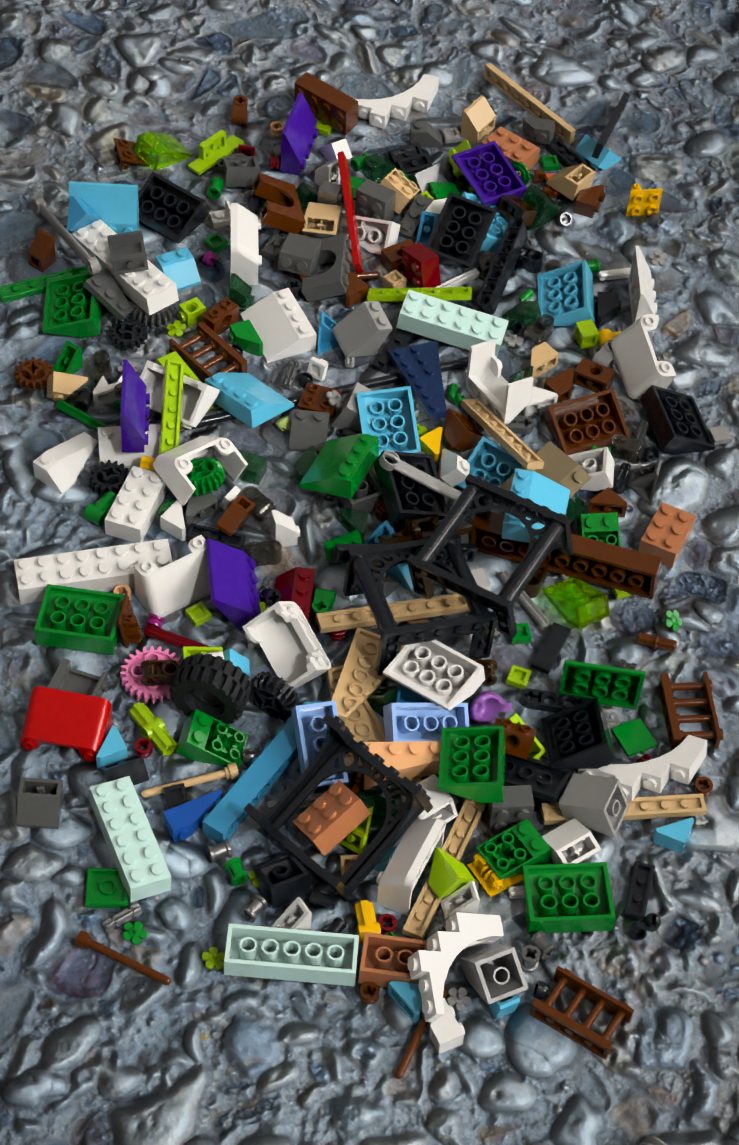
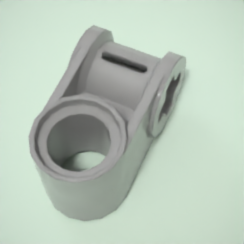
[592,340,616,369]

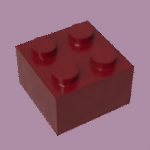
[402,242,441,288]

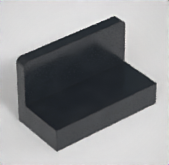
[100,754,149,786]

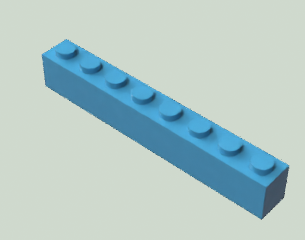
[202,715,298,843]

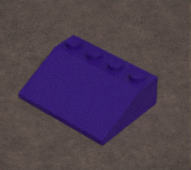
[281,92,319,176]
[452,141,527,206]
[121,359,150,453]
[205,538,261,631]

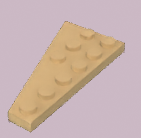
[331,627,405,722]
[326,665,385,774]

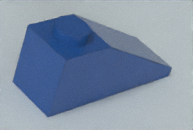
[163,789,222,842]

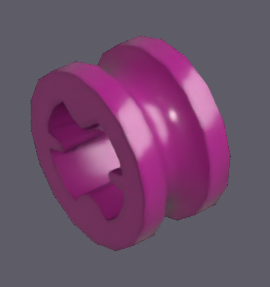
[145,613,165,629]

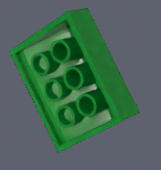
[42,272,102,338]
[299,433,379,499]
[34,584,125,655]
[558,660,645,710]
[438,726,506,803]
[522,862,616,934]

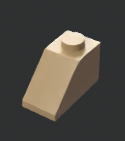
[529,342,559,380]
[47,371,88,401]

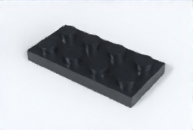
[504,753,572,803]

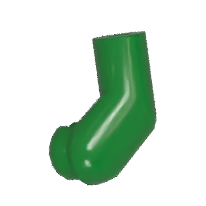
[519,289,534,310]
[447,383,465,405]

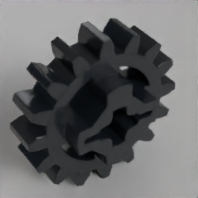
[109,317,148,350]
[89,460,129,495]

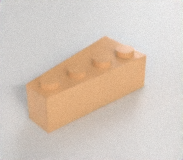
[363,741,441,790]

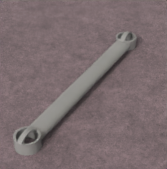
[33,197,101,275]
[379,450,504,515]

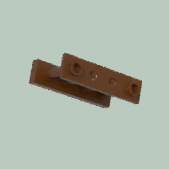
[168,321,247,383]
[658,672,724,751]
[530,966,634,1060]

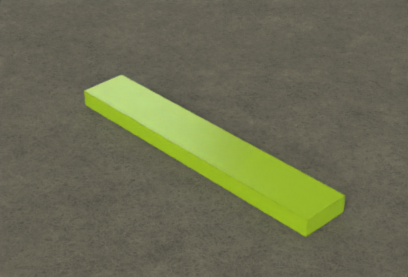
[367,287,472,302]
[158,359,184,455]

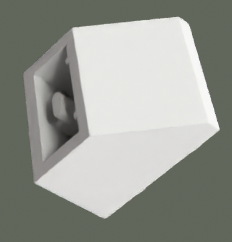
[401,774,458,823]
[542,818,602,864]

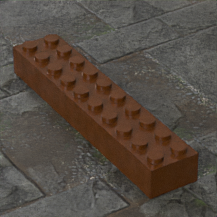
[471,512,662,599]

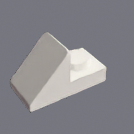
[209,200,231,228]
[93,376,122,407]

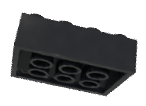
[138,172,211,244]
[426,192,497,269]
[640,385,716,455]
[373,450,448,526]
[541,697,616,769]

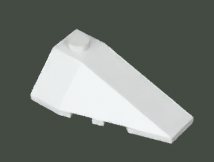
[339,213,400,255]
[33,432,98,495]

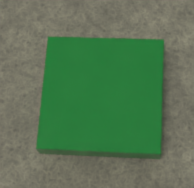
[85,868,129,908]

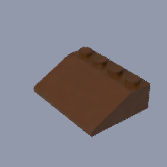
[542,388,631,455]

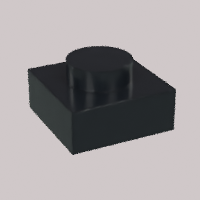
[163,783,189,809]

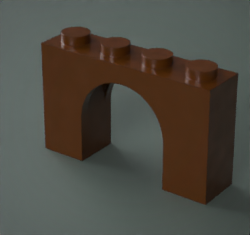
[252,172,306,234]

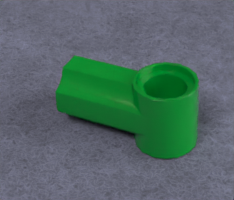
[83,491,117,527]

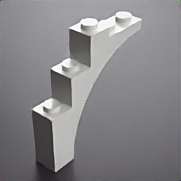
[355,74,439,129]
[578,735,708,802]
[407,912,504,1022]

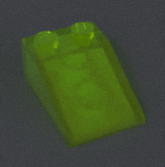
[134,131,193,170]
[543,577,610,629]

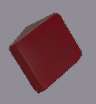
[238,144,256,156]

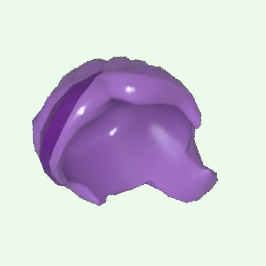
[468,690,513,723]

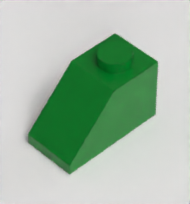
[228,320,263,356]

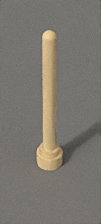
[141,762,239,798]

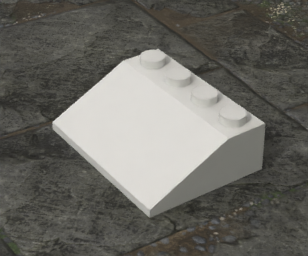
[628,246,659,332]
[240,288,317,363]
[383,640,485,711]

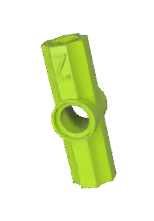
[129,702,177,756]

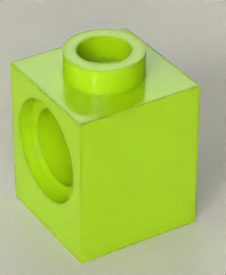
[178,297,206,328]
[574,319,599,349]

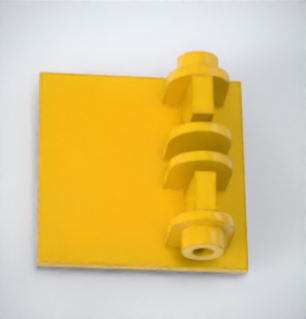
[626,183,663,216]
[467,853,523,898]

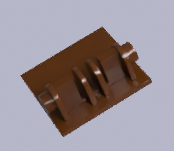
[113,138,151,170]
[297,382,342,419]
[116,593,143,648]

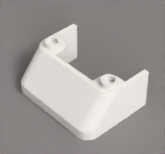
[230,203,262,285]
[466,339,534,425]
[153,436,248,506]
[376,818,446,916]

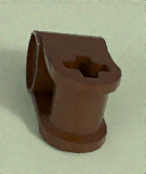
[231,95,248,125]

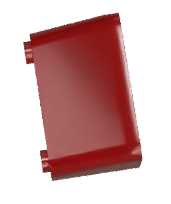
[20,686,112,762]

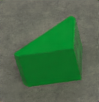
[53,341,83,375]

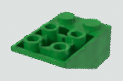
[577,512,621,547]
[176,709,249,769]
[476,819,552,880]

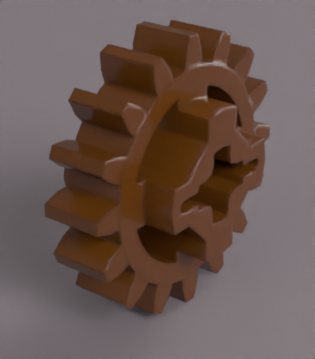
[14,357,53,391]

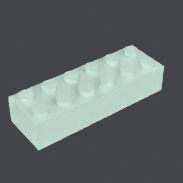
[396,290,509,357]
[89,776,171,903]
[224,923,359,986]

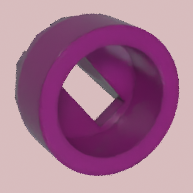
[202,251,217,266]

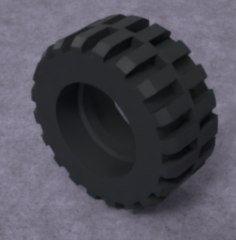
[169,653,251,725]

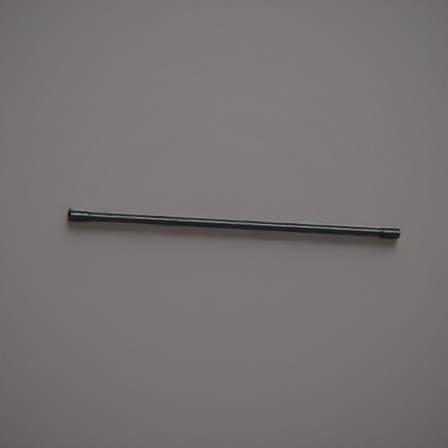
[188,356,469,430]

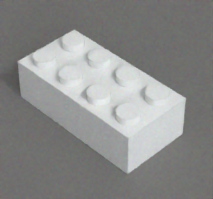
[105,466,168,543]

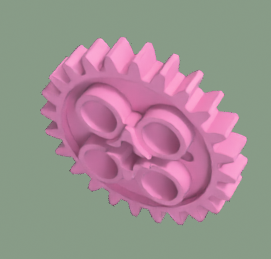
[120,646,181,704]

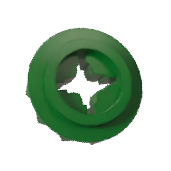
[510,160,531,185]

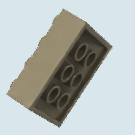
[500,441,591,499]

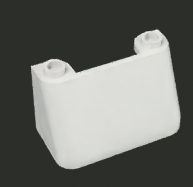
[611,314,676,400]
[140,360,220,430]
[134,535,211,617]
[243,601,331,690]

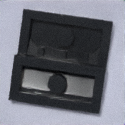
[388,143,433,174]

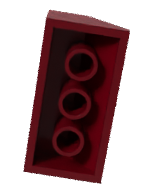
[274,567,315,623]

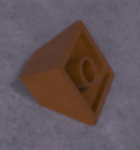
[444,408,485,452]

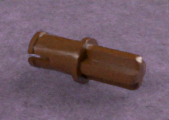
[637,632,677,652]

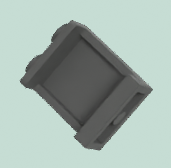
[107,230,149,275]
[48,658,110,698]

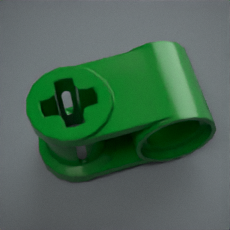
[312,588,336,624]

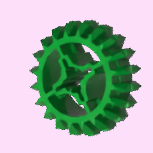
[186,457,225,497]

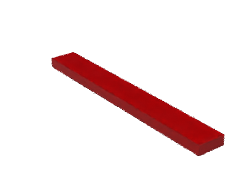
[337,151,363,273]

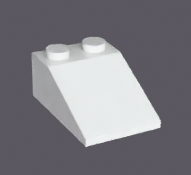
[568,447,615,491]

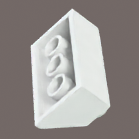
[97,424,160,468]

